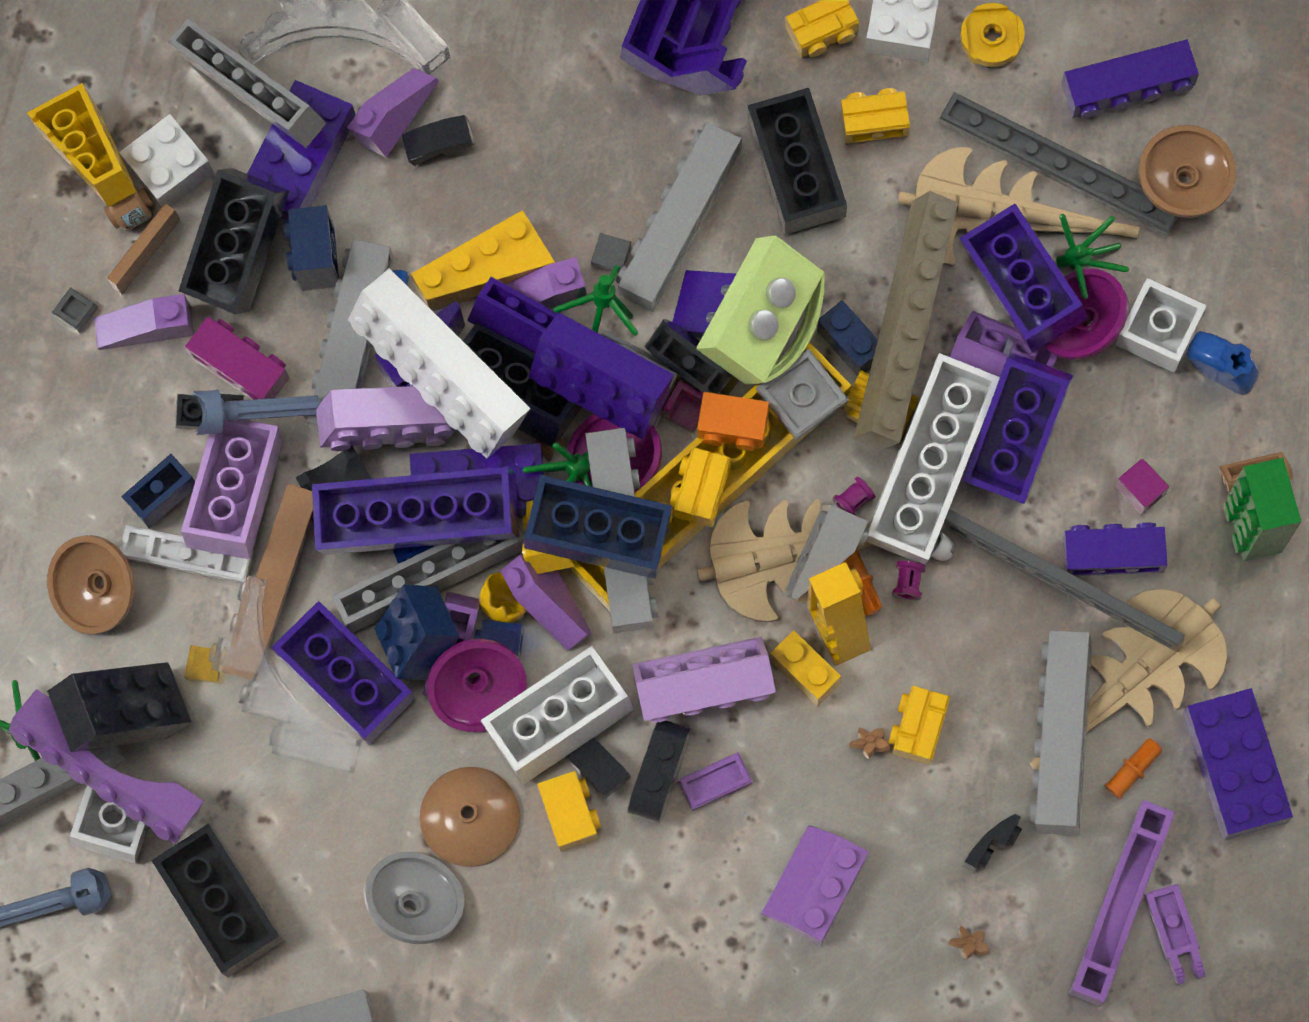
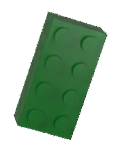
[1223,457,1302,562]

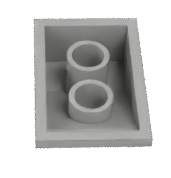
[783,505,869,600]

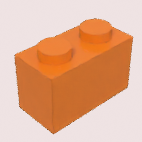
[697,392,769,451]

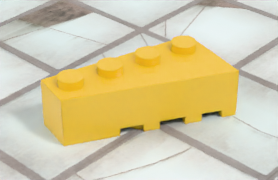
[26,83,137,207]
[411,210,555,311]
[807,562,871,666]

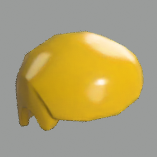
[479,572,526,624]

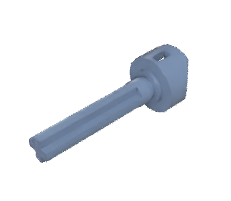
[192,389,320,435]
[0,868,111,927]

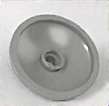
[364,852,464,944]

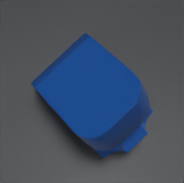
[1187,331,1259,395]

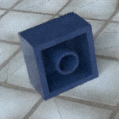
[284,205,340,291]
[374,585,459,680]

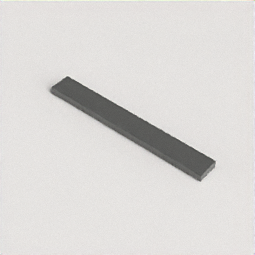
[939,92,1178,237]
[944,509,1185,652]

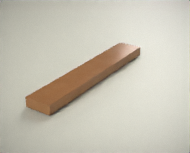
[224,483,313,681]

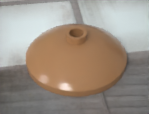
[1138,125,1236,218]
[47,535,134,634]
[420,767,520,867]

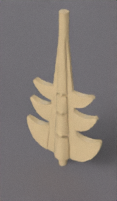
[898,147,1140,266]
[697,499,873,622]
[1029,589,1227,770]

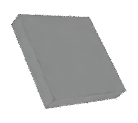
[756,349,849,441]

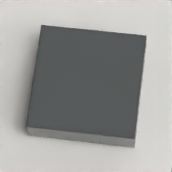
[591,233,631,273]
[51,287,98,333]

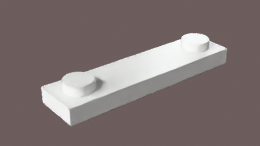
[120,525,254,584]

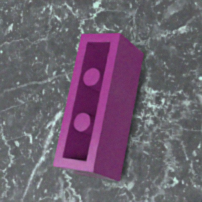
[185,316,290,399]

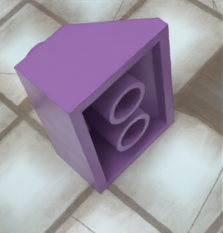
[950,311,1058,377]
[761,825,869,946]

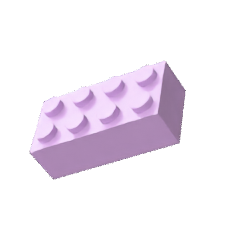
[316,386,457,451]
[181,420,283,559]
[632,636,776,722]

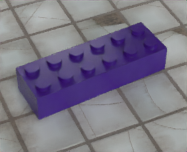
[312,467,519,555]

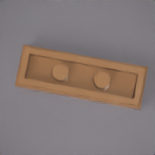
[107,204,180,294]

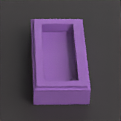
[678,752,753,811]

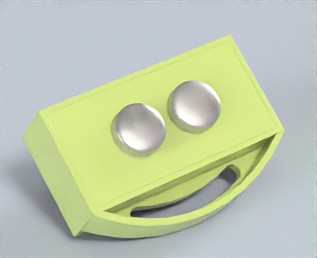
[696,235,825,384]

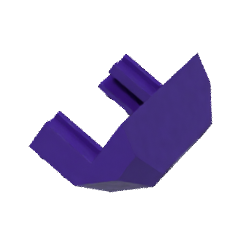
[620,0,747,95]

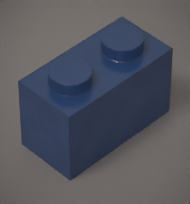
[817,300,878,377]
[121,454,195,529]

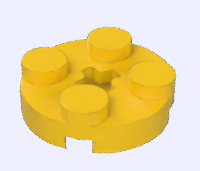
[960,3,1025,67]

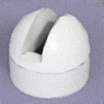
[931,532,955,561]

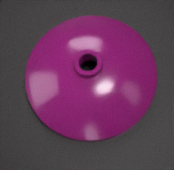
[1044,269,1129,360]
[566,414,662,494]
[427,639,527,732]

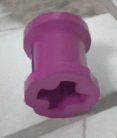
[832,476,876,515]
[892,560,926,600]

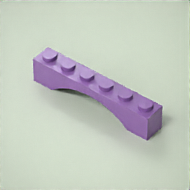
[9,689,204,845]
[1069,800,1175,1007]

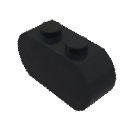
[644,319,740,396]
[628,720,692,824]

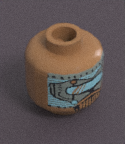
[104,185,154,231]

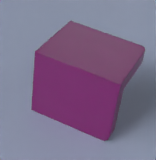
[664,381,703,433]
[1115,459,1169,516]

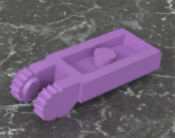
[1144,884,1205,985]

